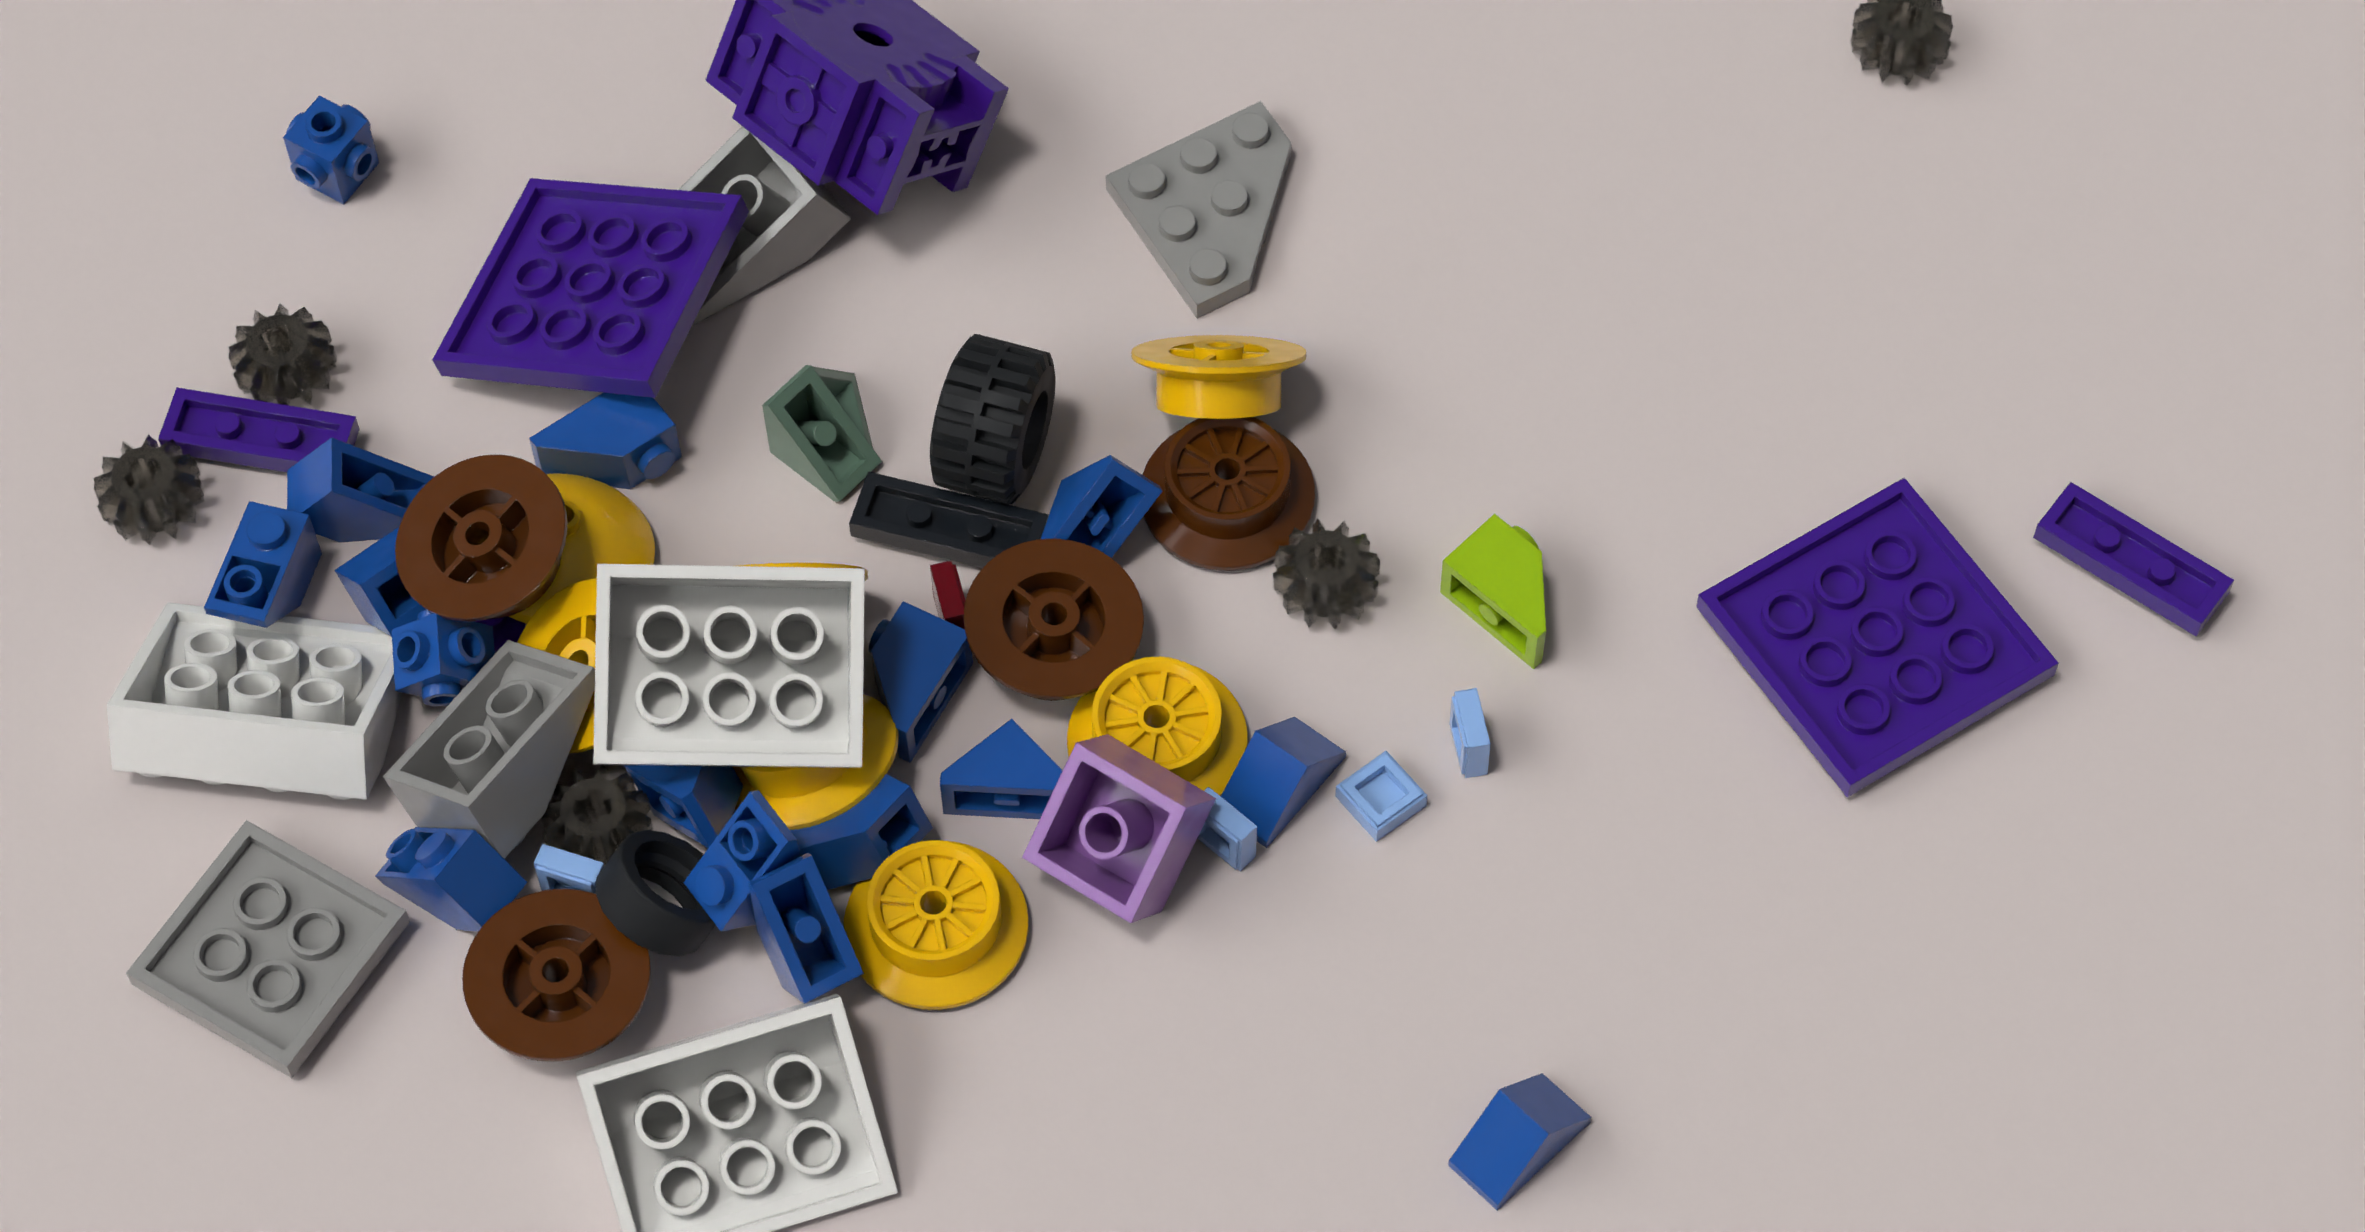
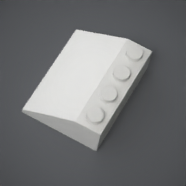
[593,564,865,768]
[107,602,402,800]
[576,994,898,1232]

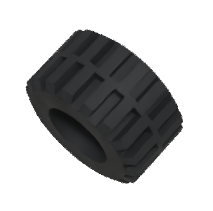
[930,334,1056,505]

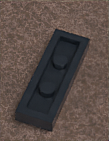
[849,471,1049,568]

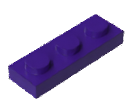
[158,387,360,472]
[2033,482,2234,637]

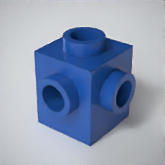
[283,95,380,205]
[391,610,495,706]

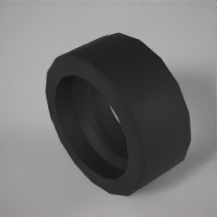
[596,830,716,956]

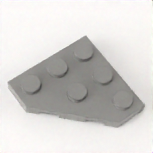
[1106,101,1291,319]

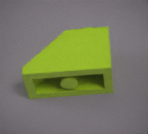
[1440,513,1546,669]

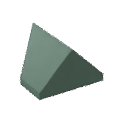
[762,365,882,502]

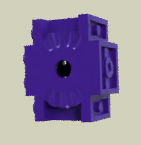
[705,0,1009,215]

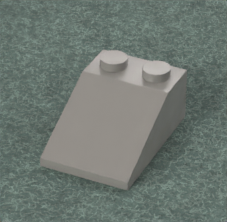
[678,126,851,326]
[383,640,595,859]

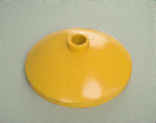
[509,473,655,624]

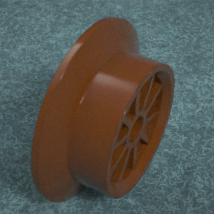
[1143,417,1315,571]
[395,455,568,622]
[964,539,1144,701]
[462,889,651,1062]

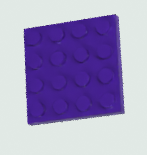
[432,178,749,398]
[1696,478,2059,798]

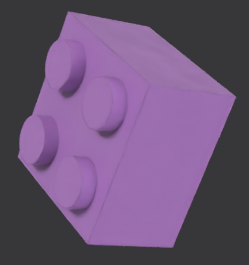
[1022,734,1217,923]

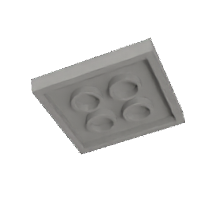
[126,820,410,1078]

